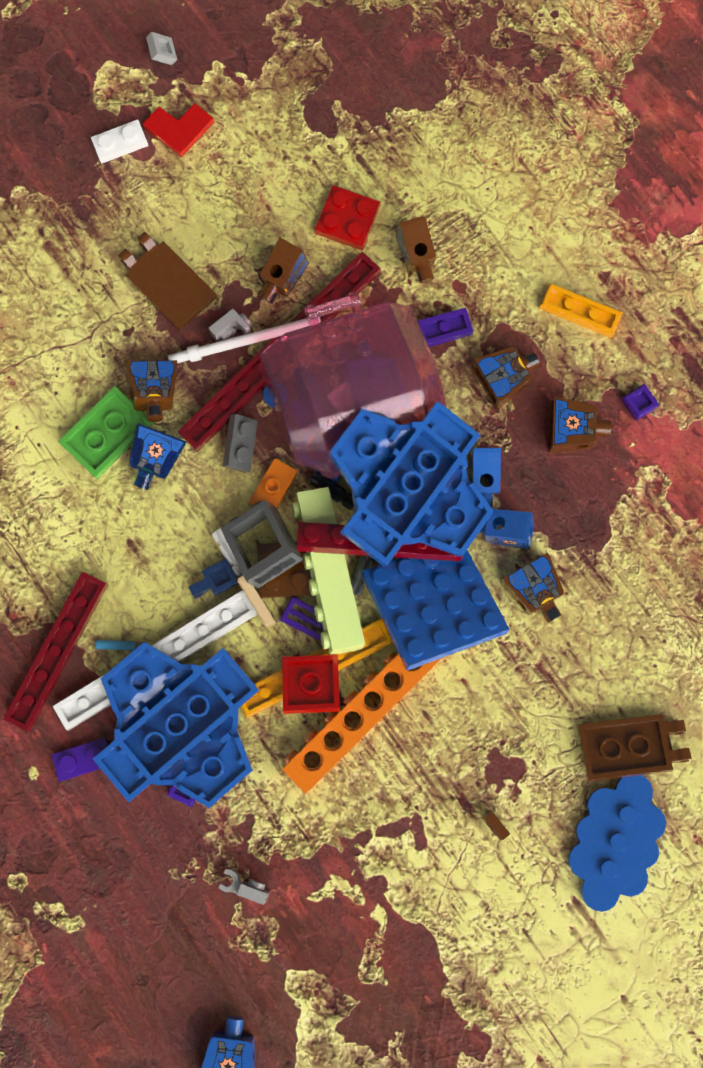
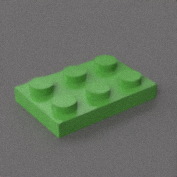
[58,386,154,479]

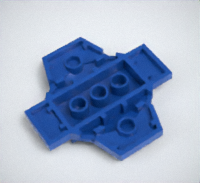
[328,401,494,567]
[93,642,259,808]

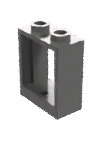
[221,500,303,589]

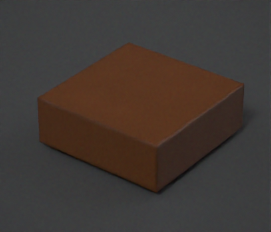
[482,810,510,840]

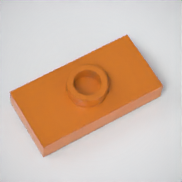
[248,458,298,509]

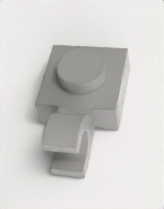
[219,869,270,905]

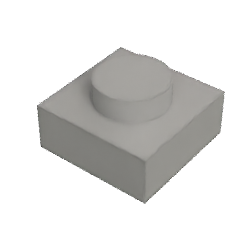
[146,32,177,65]

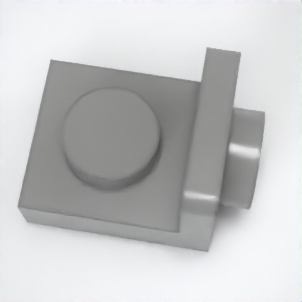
[209,309,252,342]

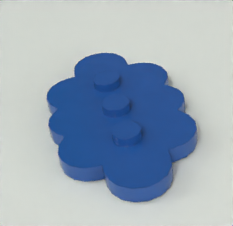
[568,775,666,912]

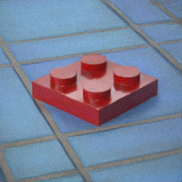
[315,185,381,251]
[282,654,340,714]

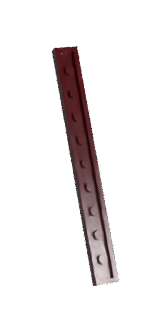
[178,252,381,452]

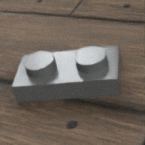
[222,414,258,473]

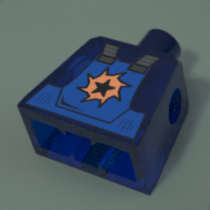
[128,423,187,490]

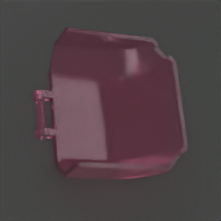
[260,291,446,479]

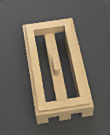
[238,576,276,628]

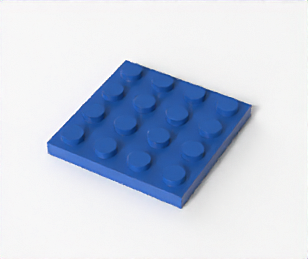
[361,550,509,671]

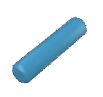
[95,640,137,651]

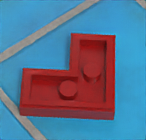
[143,103,214,158]

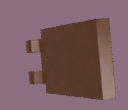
[118,232,217,332]
[578,714,692,782]

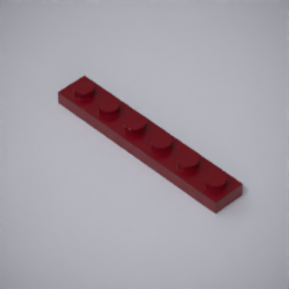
[296,522,463,561]
[3,571,108,732]

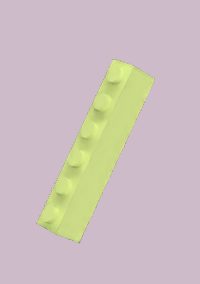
[291,487,365,655]

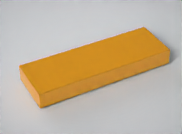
[539,283,623,338]

